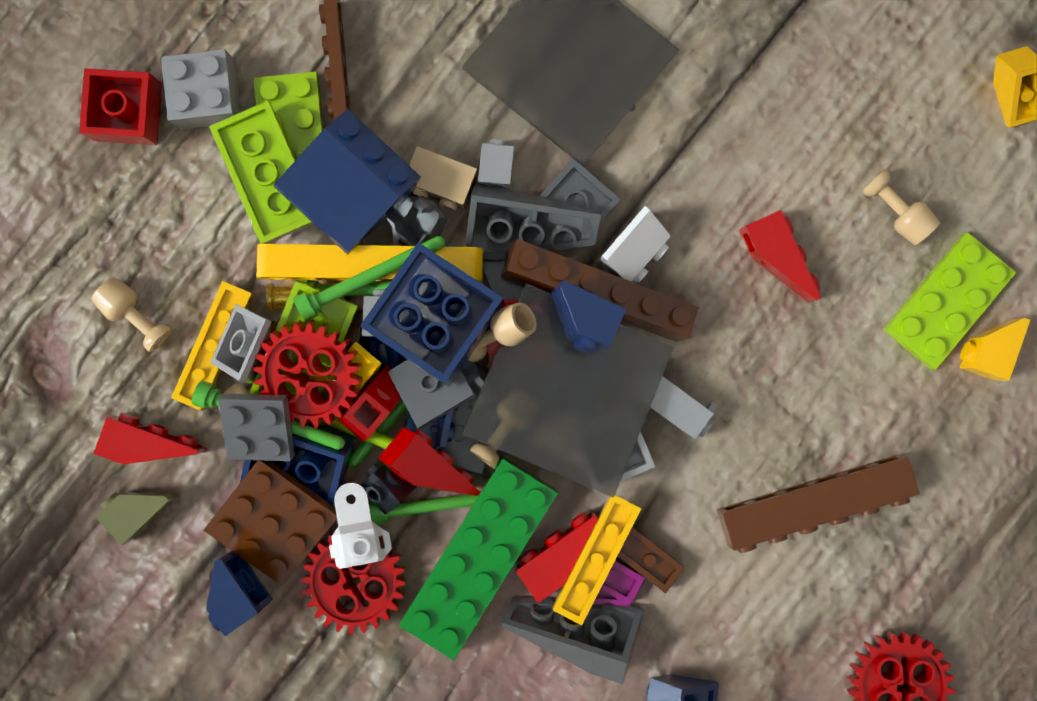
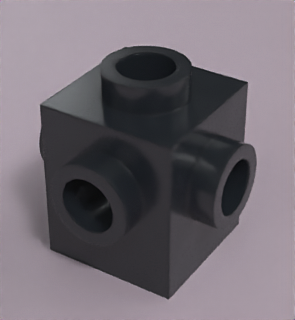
[360,460,418,515]

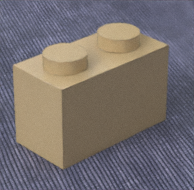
[409,146,478,211]

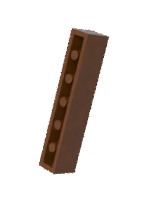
[500,239,699,342]
[716,455,920,553]

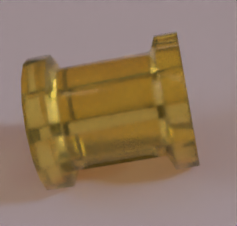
[266,283,293,312]

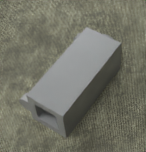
[629,360,717,440]

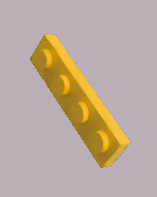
[171,281,255,411]
[552,492,641,625]

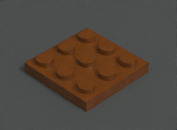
[203,460,337,586]

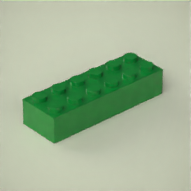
[399,456,558,661]

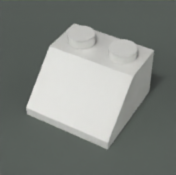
[597,206,670,284]

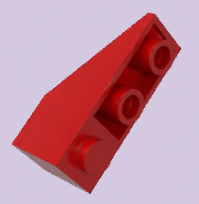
[739,210,821,302]
[339,363,401,442]
[93,413,207,465]
[378,427,481,496]
[516,511,598,603]

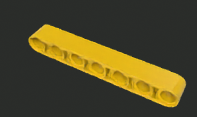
[257,244,483,282]

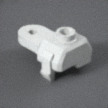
[329,483,392,569]

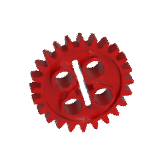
[253,320,363,428]
[301,533,407,634]
[846,631,956,701]

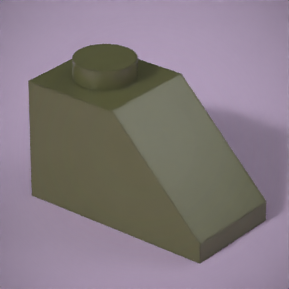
[95,491,179,546]

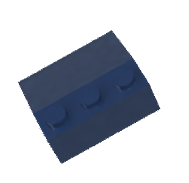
[274,109,421,255]
[360,242,505,388]
[240,420,356,507]

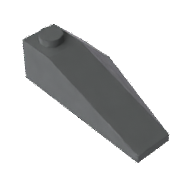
[465,184,601,261]
[502,597,644,684]

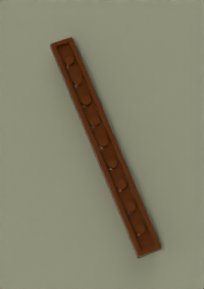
[319,0,367,313]

